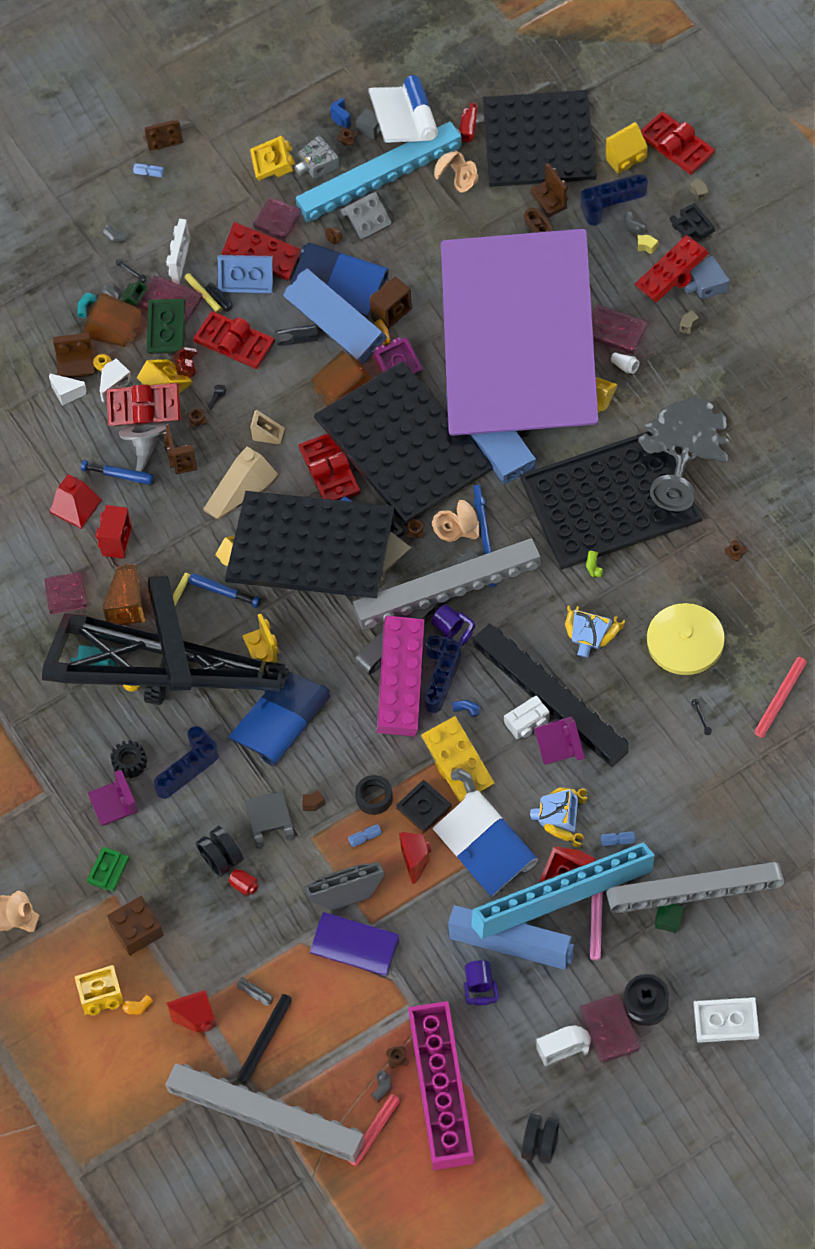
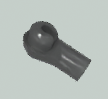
[102,225,127,242]
[371,1070,391,1102]

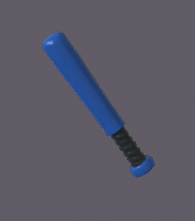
[81,460,154,485]
[189,573,261,608]

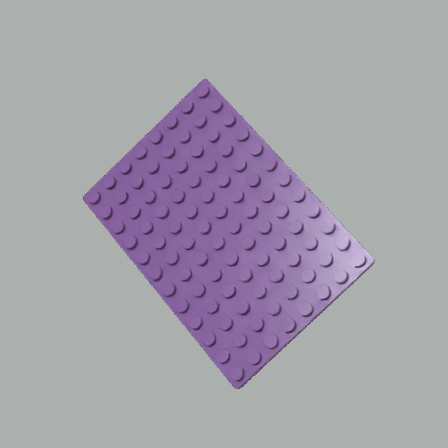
[441,229,598,436]

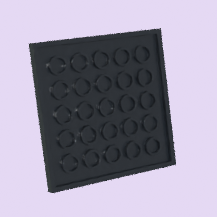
[483,90,596,187]

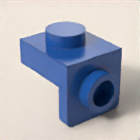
[330,97,351,129]

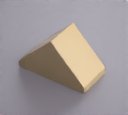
[250,410,285,444]

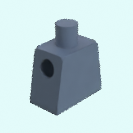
[684,256,730,299]

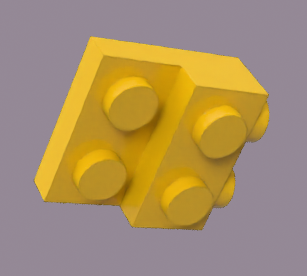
[250,136,295,181]
[74,965,124,1015]

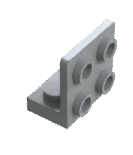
[340,192,391,239]

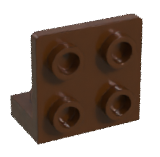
[144,119,183,151]
[530,163,568,218]
[53,332,95,378]
[163,424,197,474]

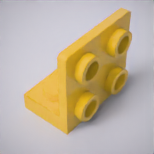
[242,614,279,663]

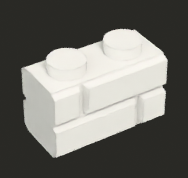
[504,696,549,740]

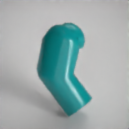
[78,293,96,318]

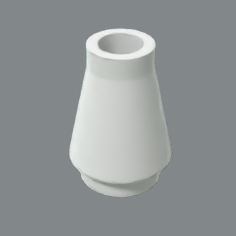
[611,352,639,374]

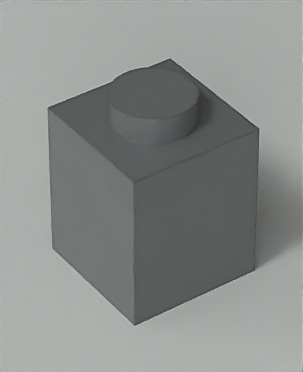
[356,108,382,140]

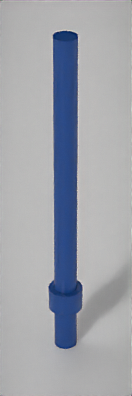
[473,485,497,587]

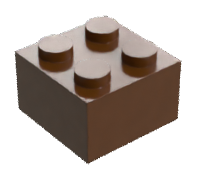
[369,276,412,330]
[107,895,164,956]

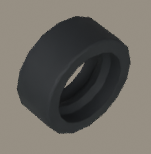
[355,775,393,815]

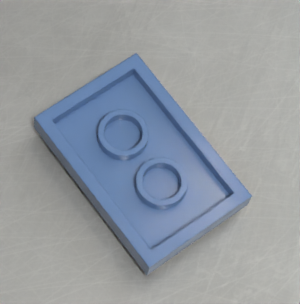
[218,255,273,293]

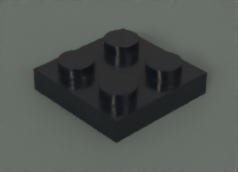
[396,779,452,833]

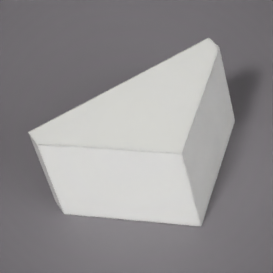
[49,374,87,405]

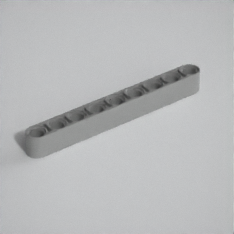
[606,862,784,913]

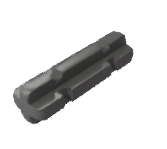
[237,978,273,1006]

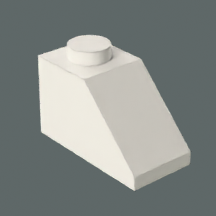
[100,359,132,403]

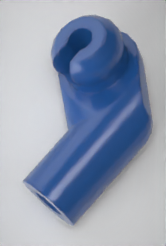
[452,700,480,716]

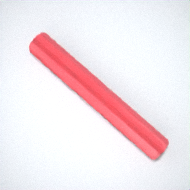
[349,1095,400,1166]

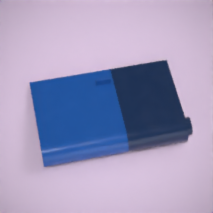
[290,242,389,317]
[229,671,331,766]

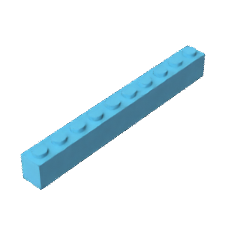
[295,121,462,222]
[471,842,655,939]

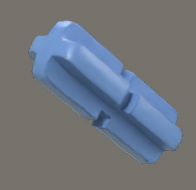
[133,163,164,177]
[348,824,382,847]
[601,831,635,846]

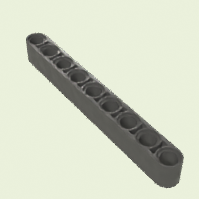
[355,550,479,675]

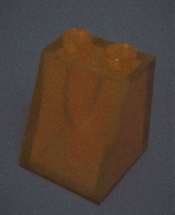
[82,292,142,347]
[311,350,373,405]
[103,564,145,625]

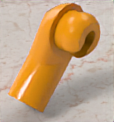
[374,319,391,346]
[122,995,153,1015]

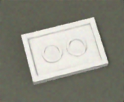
[167,219,190,284]
[694,998,759,1043]

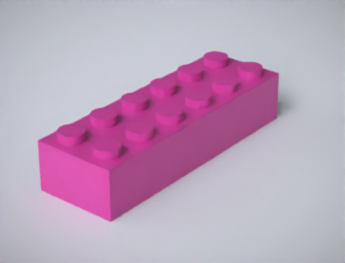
[376,616,424,737]

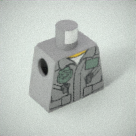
[294,136,340,178]

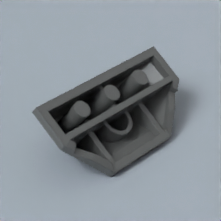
[303,862,385,910]

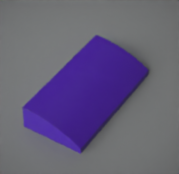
[310,912,400,976]

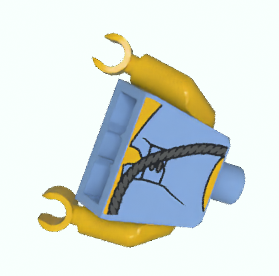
[565,605,625,658]
[530,787,587,848]

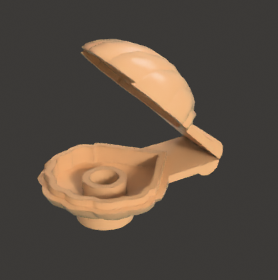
[434,151,478,193]
[432,500,479,542]
[0,890,39,932]

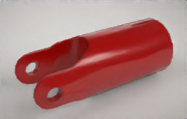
[459,102,477,142]

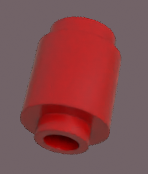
[228,869,259,896]

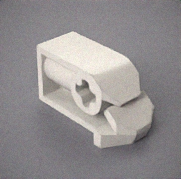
[536,1025,591,1066]

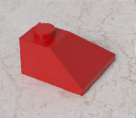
[50,474,102,529]
[399,832,432,884]
[540,846,596,882]
[166,990,216,1033]

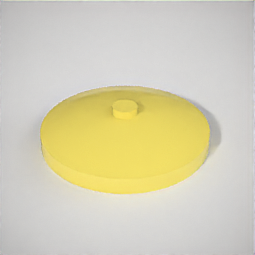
[647,603,724,675]

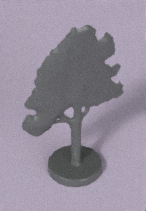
[638,396,729,511]

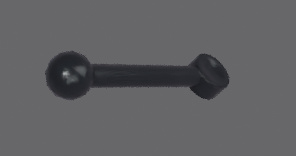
[116,259,146,283]
[691,699,712,735]

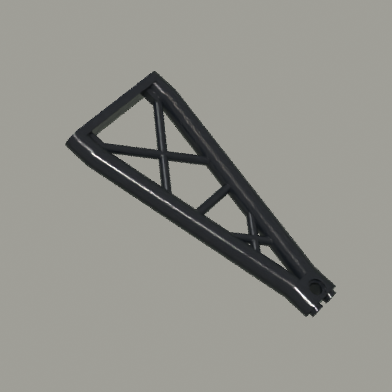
[42,613,289,693]

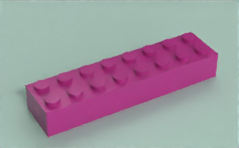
[408,1001,474,1170]

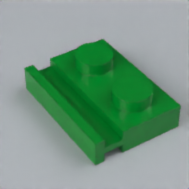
[87,847,130,893]

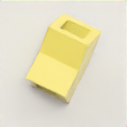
[638,235,658,255]

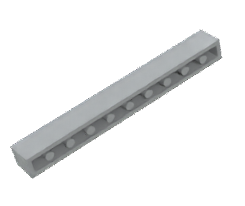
[353,538,541,629]
[165,1063,365,1163]

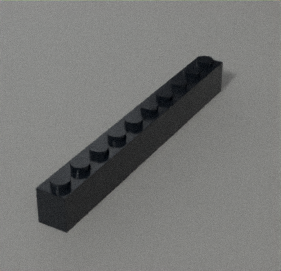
[473,623,629,767]

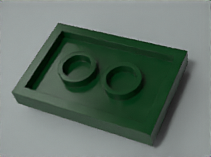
[147,298,186,354]

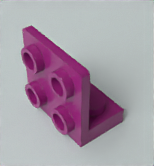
[534,717,585,765]
[88,770,138,826]

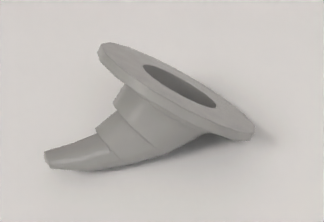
[119,422,168,471]

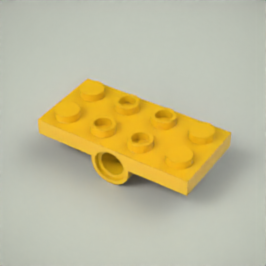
[421,716,495,803]

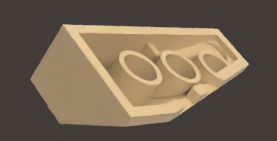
[203,446,278,520]

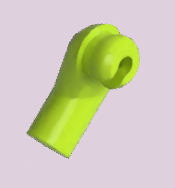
[586,550,603,578]

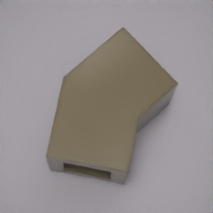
[690,178,708,201]
[679,310,699,334]

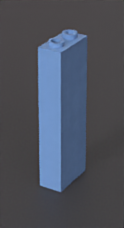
[283,268,387,365]
[446,394,536,485]
[448,905,574,970]

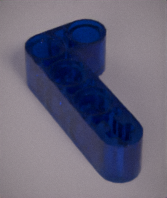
[580,174,648,226]
[424,635,462,713]
[154,726,219,799]

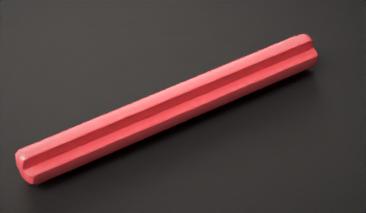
[755,657,806,738]

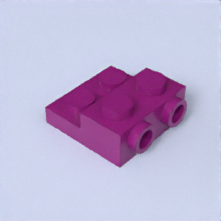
[372,337,423,374]

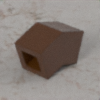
[302,790,326,811]

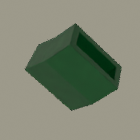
[119,281,148,308]
[654,904,684,933]

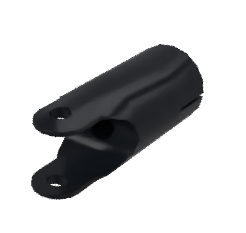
[276,325,318,346]

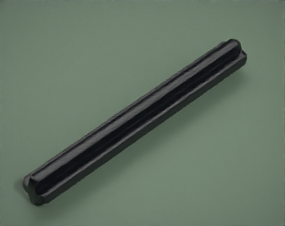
[237,994,292,1084]

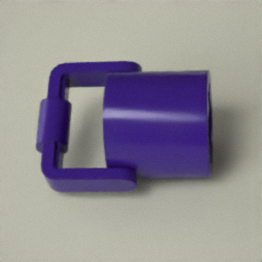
[431,605,476,648]
[463,960,499,1006]

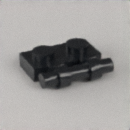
[669,203,715,240]

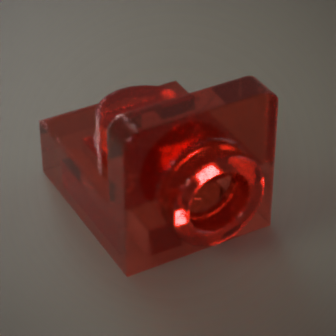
[173,347,198,378]

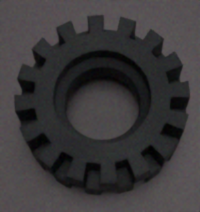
[144,686,167,705]
[110,740,147,779]

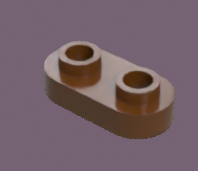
[524,208,551,233]

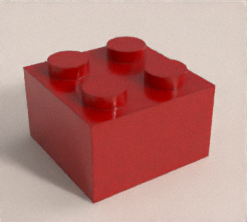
[95,505,132,559]

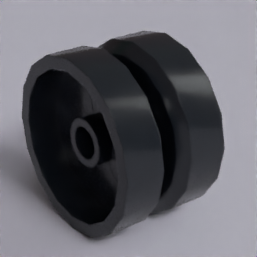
[195,825,244,877]
[624,974,669,1026]
[521,1113,560,1164]

